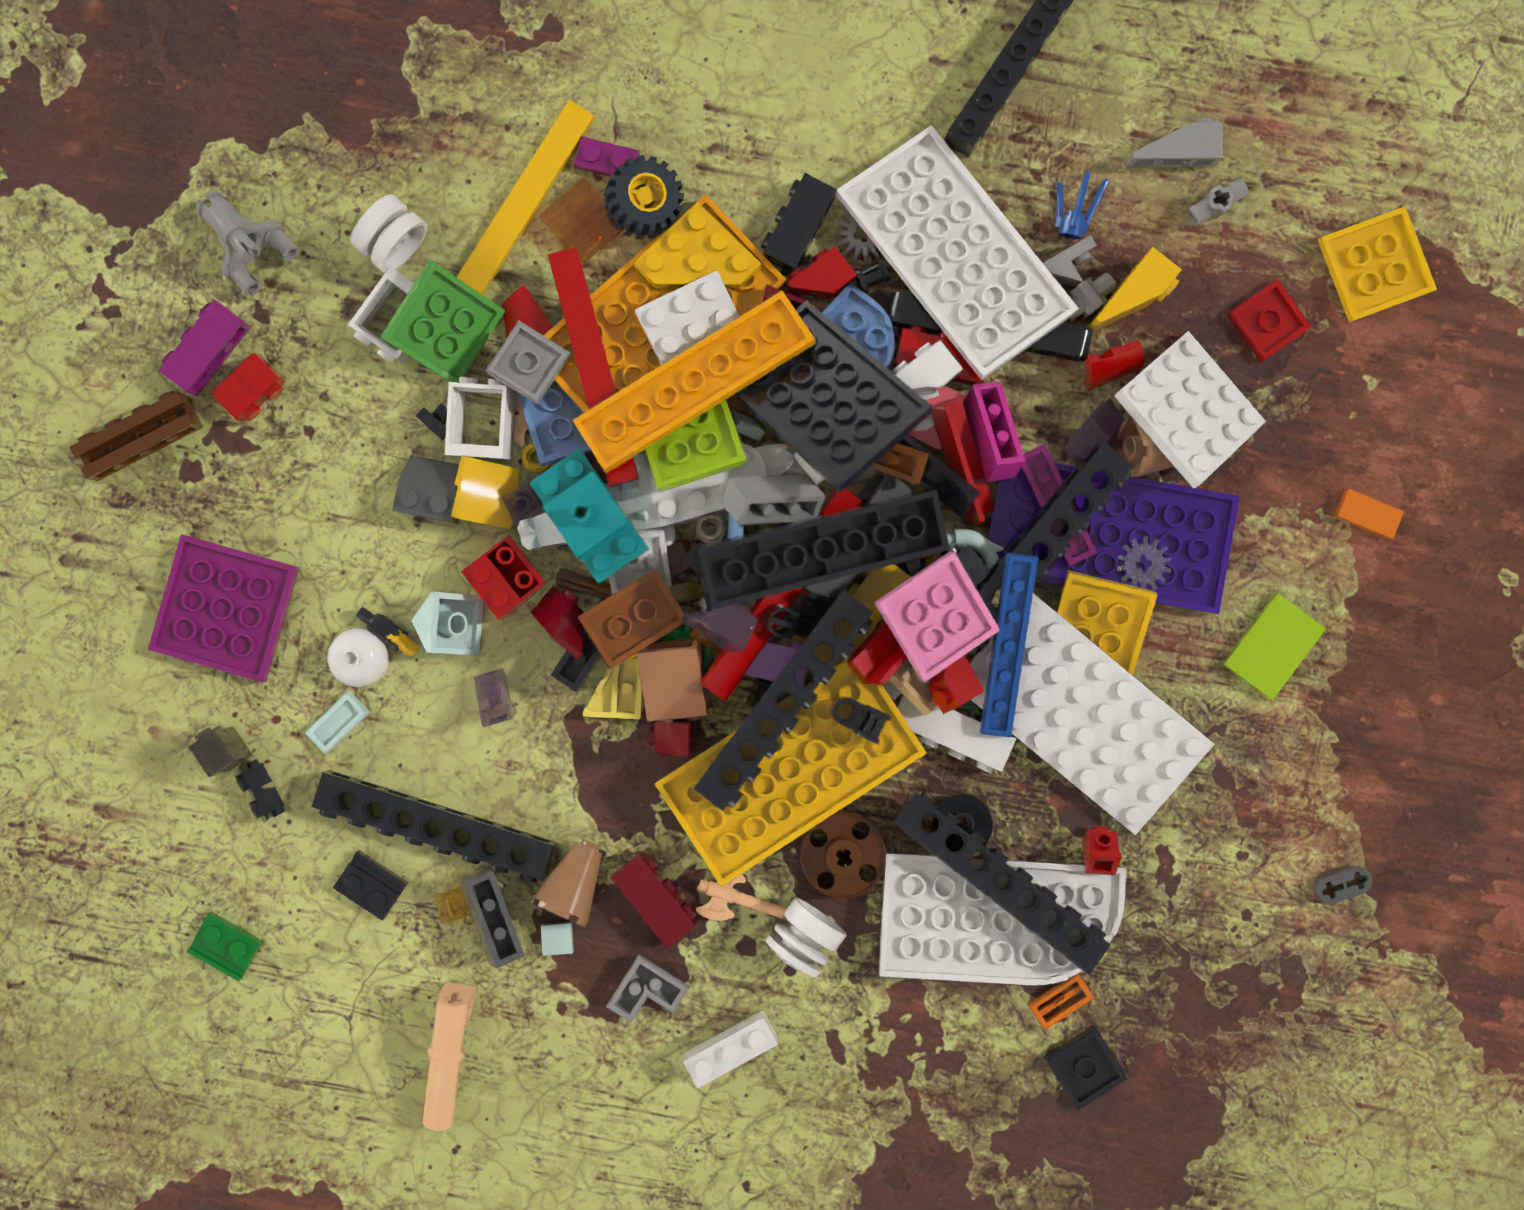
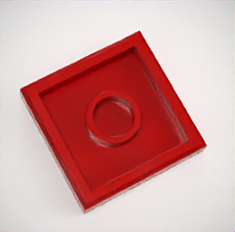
[1226,279,1312,363]

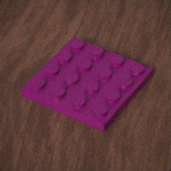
[148,534,299,682]

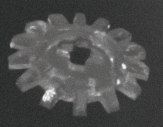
[1117,537,1172,590]

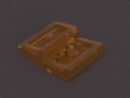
[539,177,624,265]

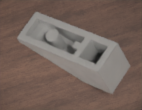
[1126,118,1223,167]

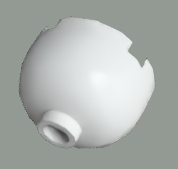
[327,628,390,688]

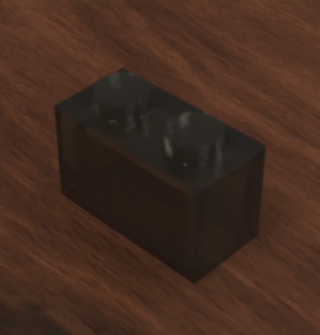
[188,726,253,777]

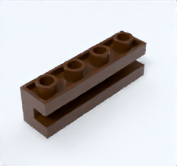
[70,391,203,482]

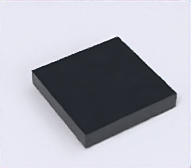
[1044,1025,1128,1111]

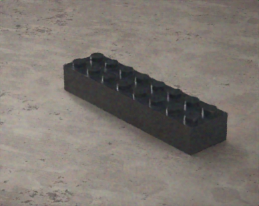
[692,490,950,610]

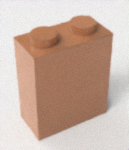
[636,638,710,722]

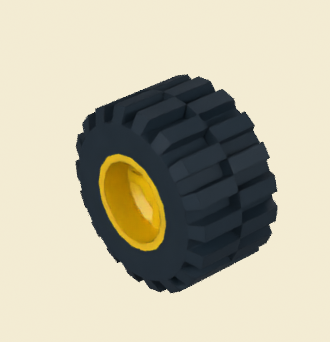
[603,155,684,239]

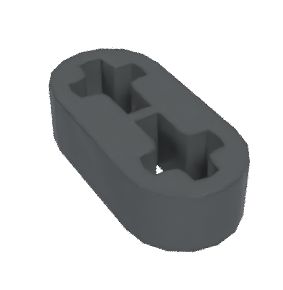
[1312,865,1373,904]

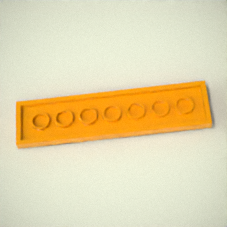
[573,291,816,473]

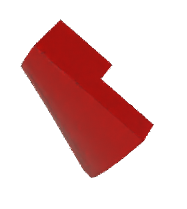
[502,285,553,339]
[1083,340,1144,392]

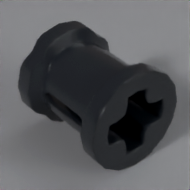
[853,257,891,293]

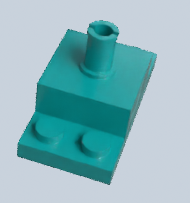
[529,448,650,584]

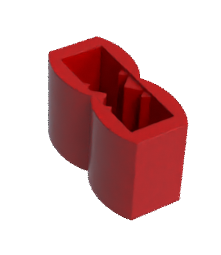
[212,353,285,422]

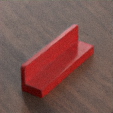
[931,397,994,524]
[846,619,907,684]

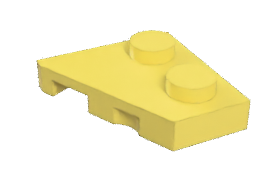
[583,659,643,719]

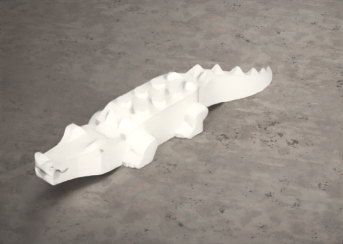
[517,432,877,551]

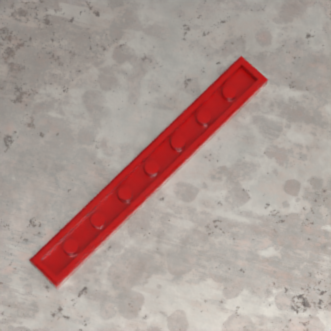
[547,247,639,487]
[699,488,863,702]

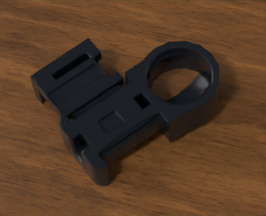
[763,588,835,646]

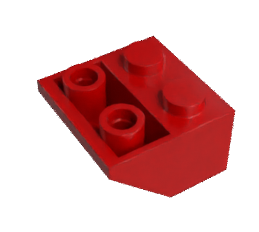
[461,535,547,620]

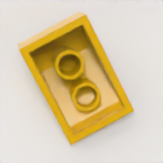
[1087,247,1182,332]

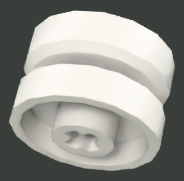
[350,194,428,273]

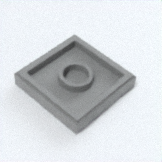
[485,321,571,405]

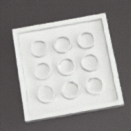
[1114,331,1266,489]

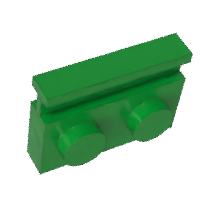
[187,912,263,981]

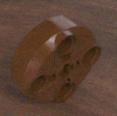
[799,810,887,899]

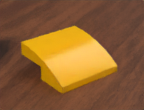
[451,455,519,530]

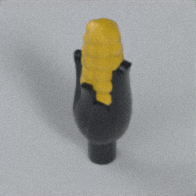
[356,607,419,656]

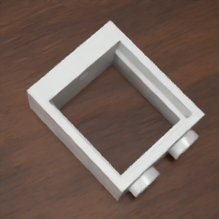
[348,266,414,364]
[445,377,516,460]

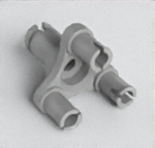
[196,191,299,296]

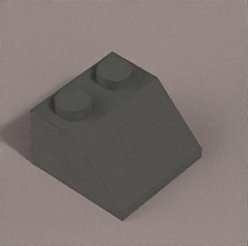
[392,455,459,525]

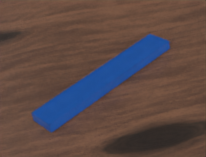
[979,552,1039,737]

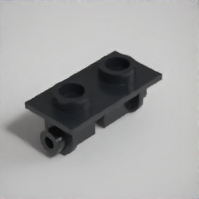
[235,759,285,823]

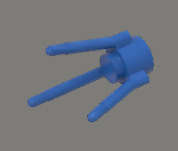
[1054,171,1109,240]

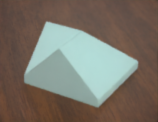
[411,592,484,656]

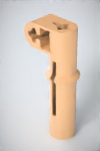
[422,982,476,1131]

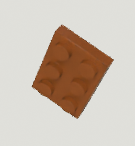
[577,568,688,669]

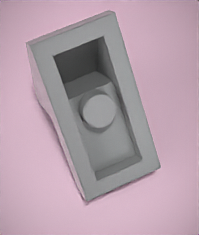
[1043,235,1097,287]

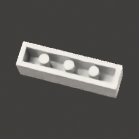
[896,693,1016,774]

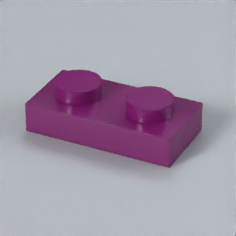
[574,136,640,177]

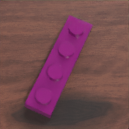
[1022,444,1097,566]

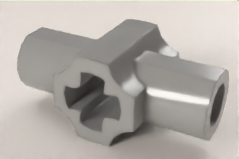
[1186,178,1249,226]
[1066,272,1117,323]

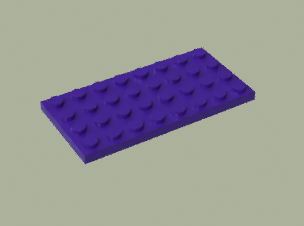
[983,463,1240,614]

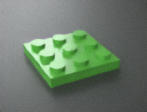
[381,260,505,383]

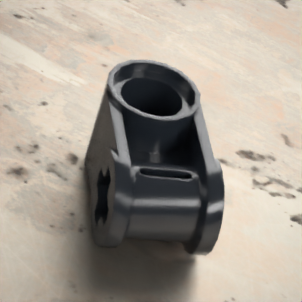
[830,696,892,744]

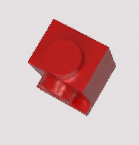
[1082,826,1122,876]

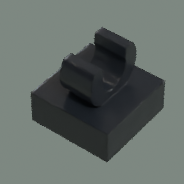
[416,403,447,441]

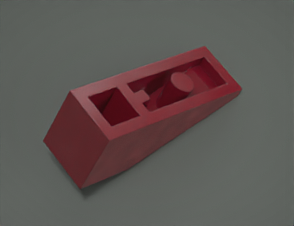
[530,585,584,659]
[649,721,692,757]

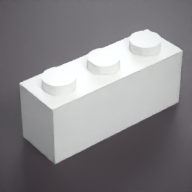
[683,1010,778,1089]

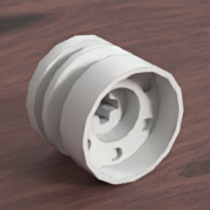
[766,897,847,978]

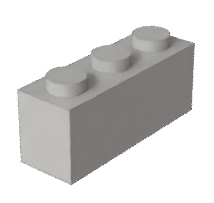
[721,475,825,525]

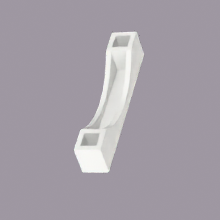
[794,340,963,485]

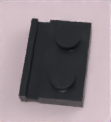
[333,850,409,921]

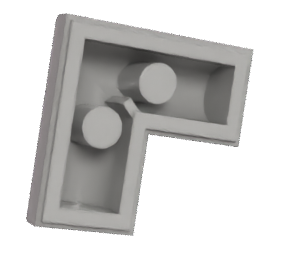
[606,954,690,1023]

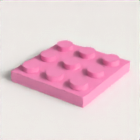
[875,552,1000,682]

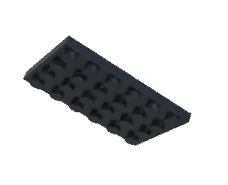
[733,300,933,493]

